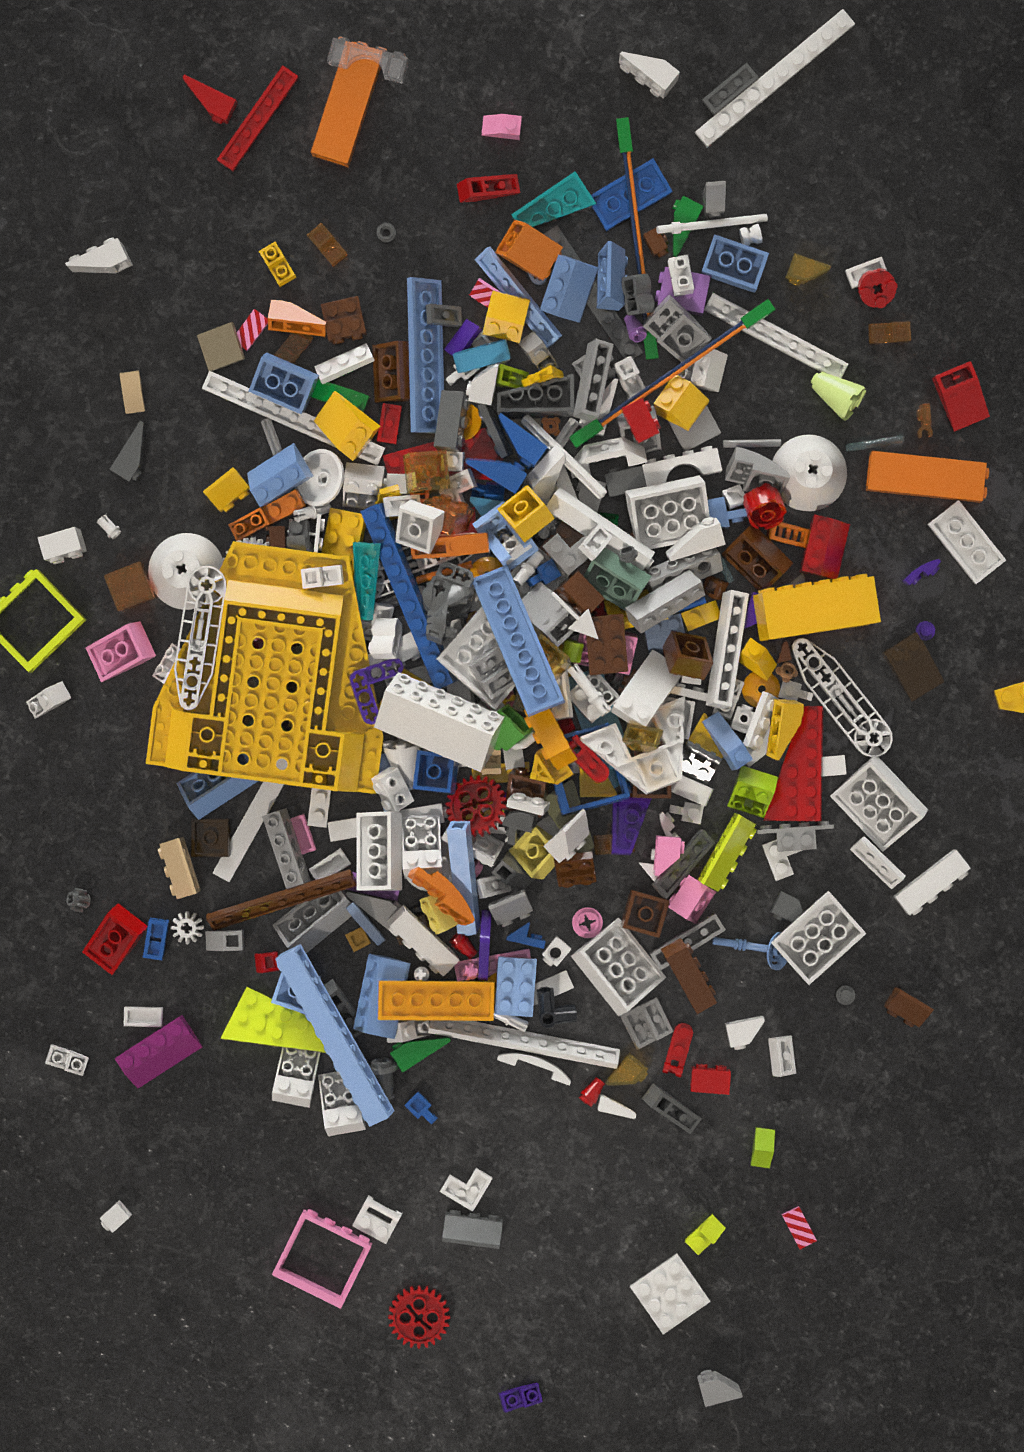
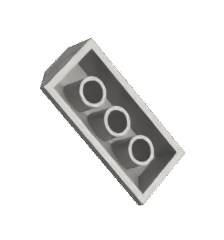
[273,890,352,953]

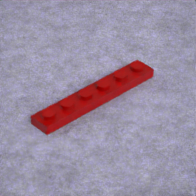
[217,65,299,172]

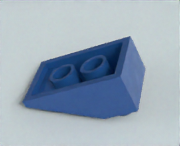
[498,413,548,469]
[465,458,527,494]

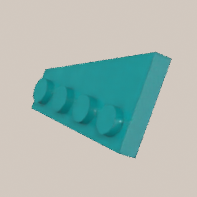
[511,171,596,227]
[353,542,381,620]

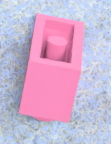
[482,114,522,140]

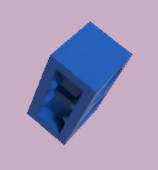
[143,917,169,960]

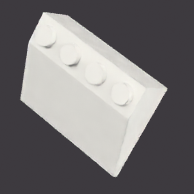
[625,475,710,549]
[830,754,928,852]
[771,891,866,985]
[571,917,666,1016]

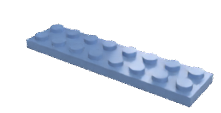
[407,277,444,434]
[473,565,565,717]

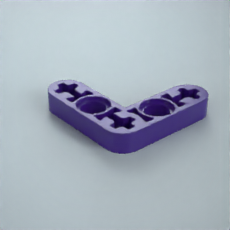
[349,659,404,725]
[478,910,491,981]

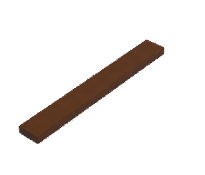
[206,869,357,931]

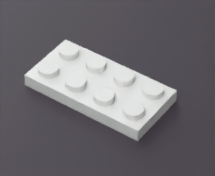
[927,500,1006,584]

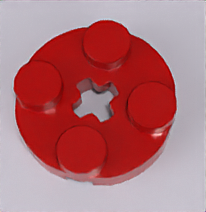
[858,268,897,308]

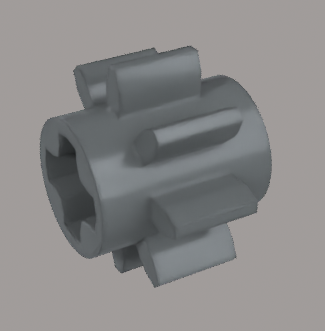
[536,520,557,539]
[66,888,91,912]

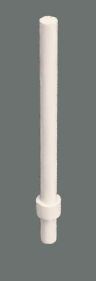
[656,214,768,234]

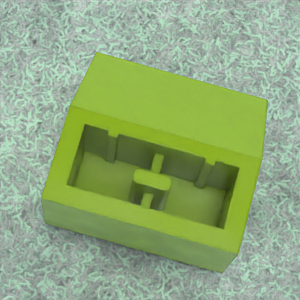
[728,766,778,818]

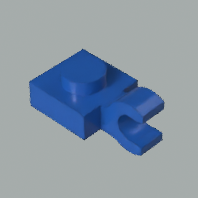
[471,481,505,501]
[526,559,562,587]
[404,1091,437,1125]

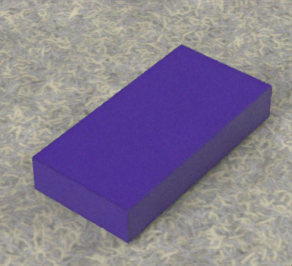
[444,319,482,356]

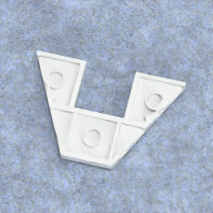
[580,696,685,794]

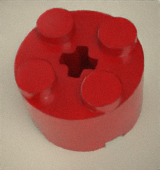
[743,483,787,529]

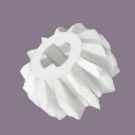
[171,911,204,944]

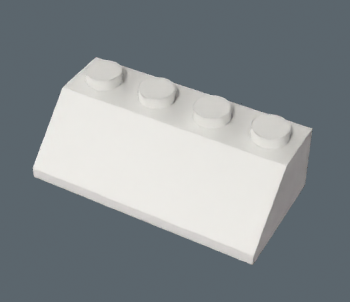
[357,811,402,891]

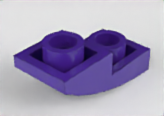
[902,559,941,586]
[498,1383,543,1413]

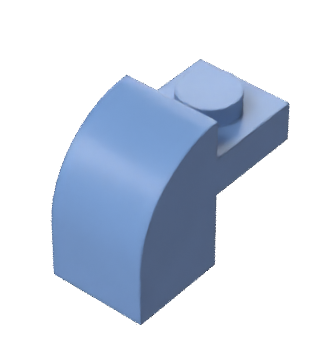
[708,497,747,529]

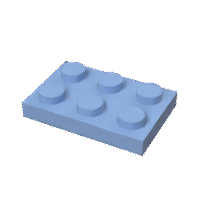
[494,956,537,1017]

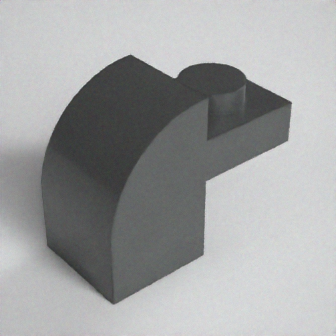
[286,520,314,552]
[502,808,538,845]

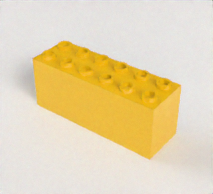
[753,573,881,641]

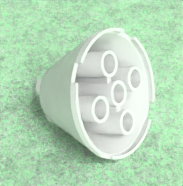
[772,435,847,511]
[148,533,223,610]

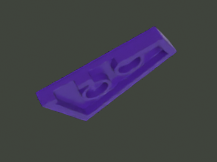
[611,797,651,855]

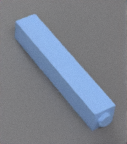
[447,821,481,936]

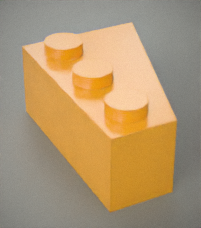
[524,709,578,770]

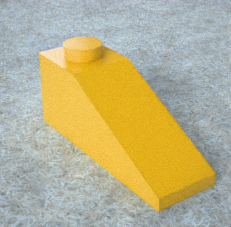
[766,699,804,760]

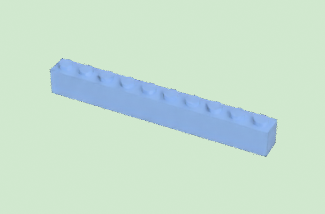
[275,944,394,1127]

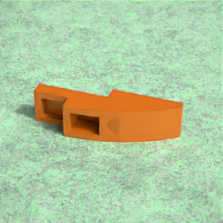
[228,489,306,541]
[411,533,490,559]
[407,867,475,926]

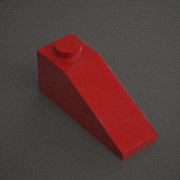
[183,75,238,124]
[457,174,520,203]

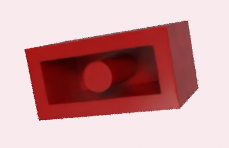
[621,398,661,444]
[690,1064,731,1095]

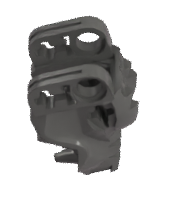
[422,562,475,645]

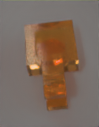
[917,403,933,438]

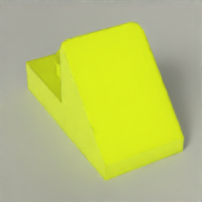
[685,1214,726,1255]

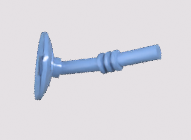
[712,932,787,970]

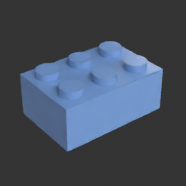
[701,234,769,293]
[248,353,319,414]

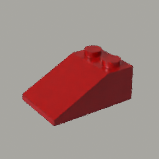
[82,903,148,975]

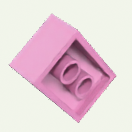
[86,621,156,682]

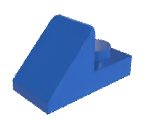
[506,921,546,949]

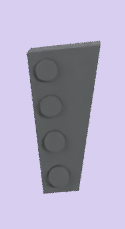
[497,374,574,418]

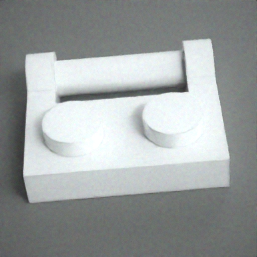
[352,1195,402,1244]

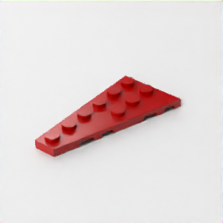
[383,427,503,481]
[763,706,823,822]

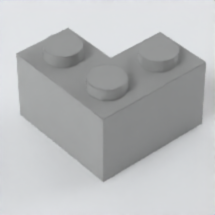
[543,533,589,576]

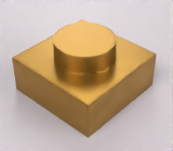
[345,927,371,952]

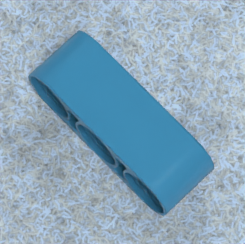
[452,339,511,373]

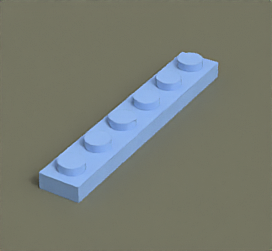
[475,246,562,348]

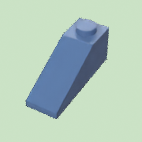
[702,712,753,771]

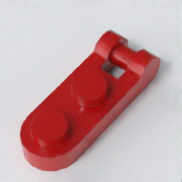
[569,735,609,783]
[662,1022,693,1078]

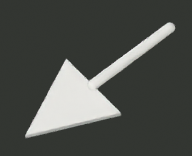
[551,592,599,639]

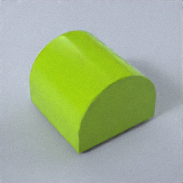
[561,639,584,663]

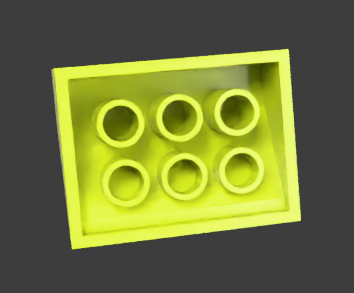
[697,813,757,892]

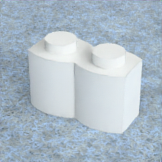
[368,618,402,659]

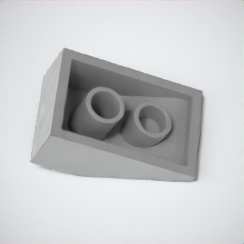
[488,889,533,927]

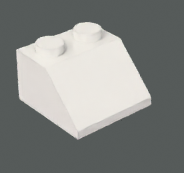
[466,362,500,405]
[395,500,445,554]
[543,809,589,863]

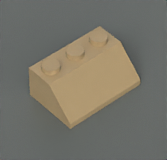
[158,837,201,899]

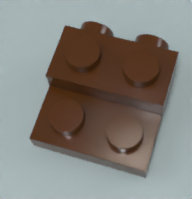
[321,296,367,344]
[505,767,549,818]
[554,852,597,888]

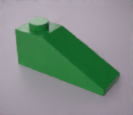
[672,196,704,258]
[311,379,370,414]
[390,1036,451,1072]

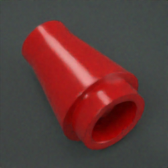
[449,933,478,959]
[579,1077,605,1107]

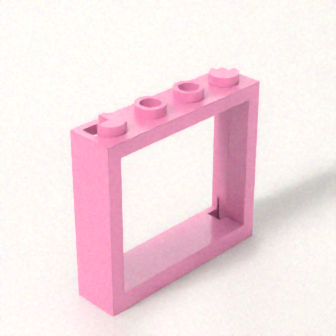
[272,1209,372,1309]

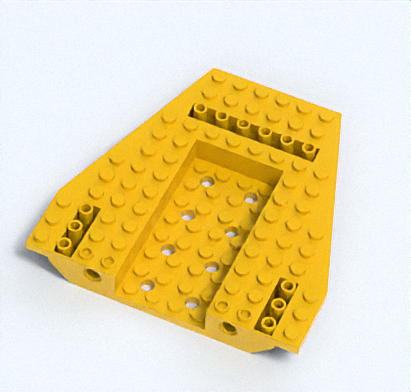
[146,541,384,794]

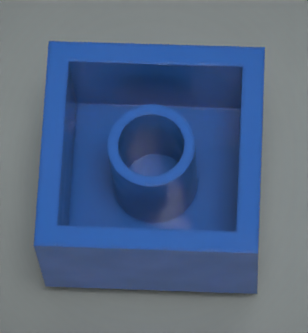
[413,750,459,794]

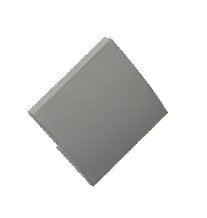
[668,405,721,452]
[468,645,514,700]
[620,997,673,1049]

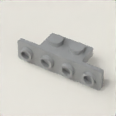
[756,821,834,852]

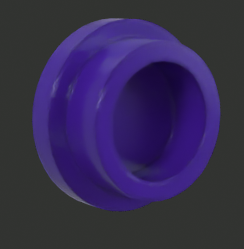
[916,621,935,641]

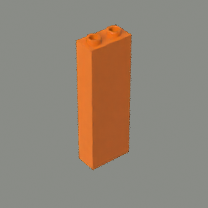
[311,42,384,168]
[866,451,989,503]

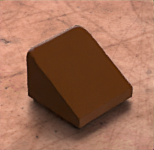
[703,575,729,600]
[776,641,792,663]

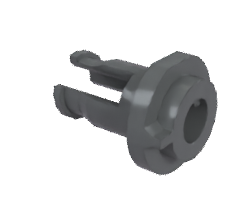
[369,1057,398,1100]

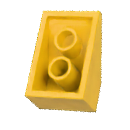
[314,391,381,461]

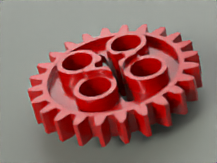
[445,775,508,838]
[388,1285,450,1349]

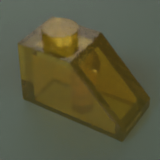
[785,253,831,286]
[622,723,664,753]
[605,1052,648,1086]

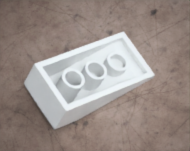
[612,650,681,733]

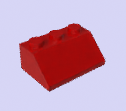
[800,515,850,579]

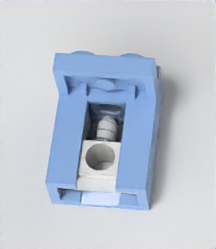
[473,501,539,571]

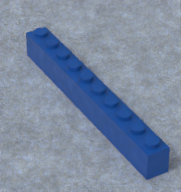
[360,503,458,689]

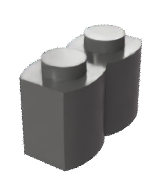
[621,273,654,316]

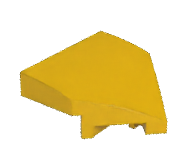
[530,748,574,785]

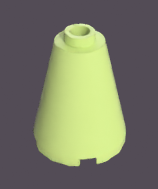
[811,372,866,421]

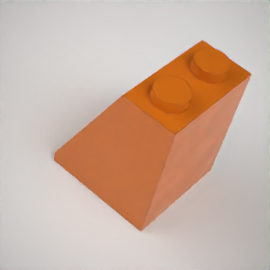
[495,219,563,280]

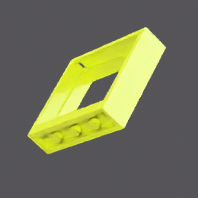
[0,569,87,673]

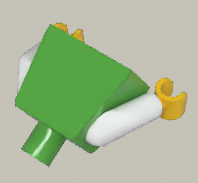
[491,694,535,751]

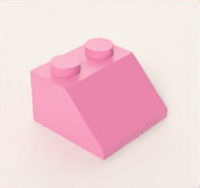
[653,835,684,876]
[668,875,716,924]

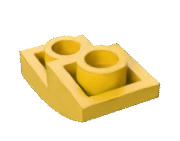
[259,242,296,287]

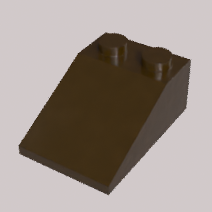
[882,632,945,702]

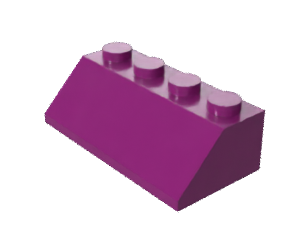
[115,1015,203,1088]

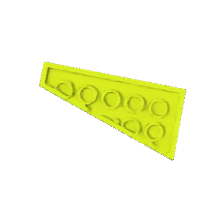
[221,987,326,1053]

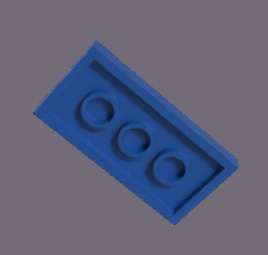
[591,159,673,231]

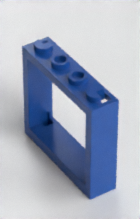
[541,722,632,817]

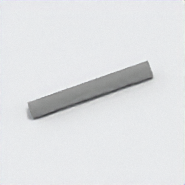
[723,439,781,448]

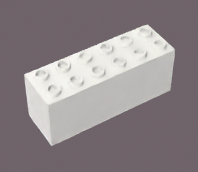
[374,672,505,772]

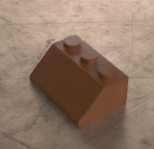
[372,341,410,403]
[721,525,793,591]

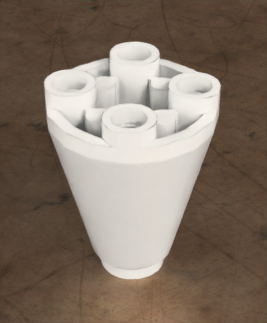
[383,737,422,790]

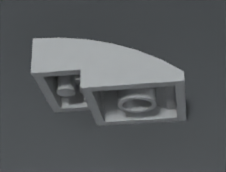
[643,295,712,363]
[725,447,790,495]

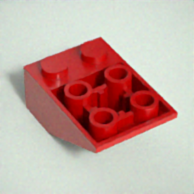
[932,361,990,431]

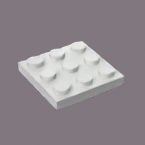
[630,1253,710,1334]

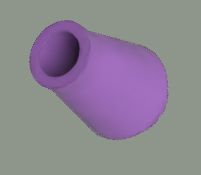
[624,315,647,342]

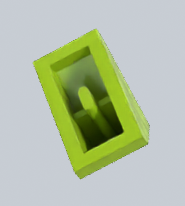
[496,364,529,389]
[750,1127,775,1168]

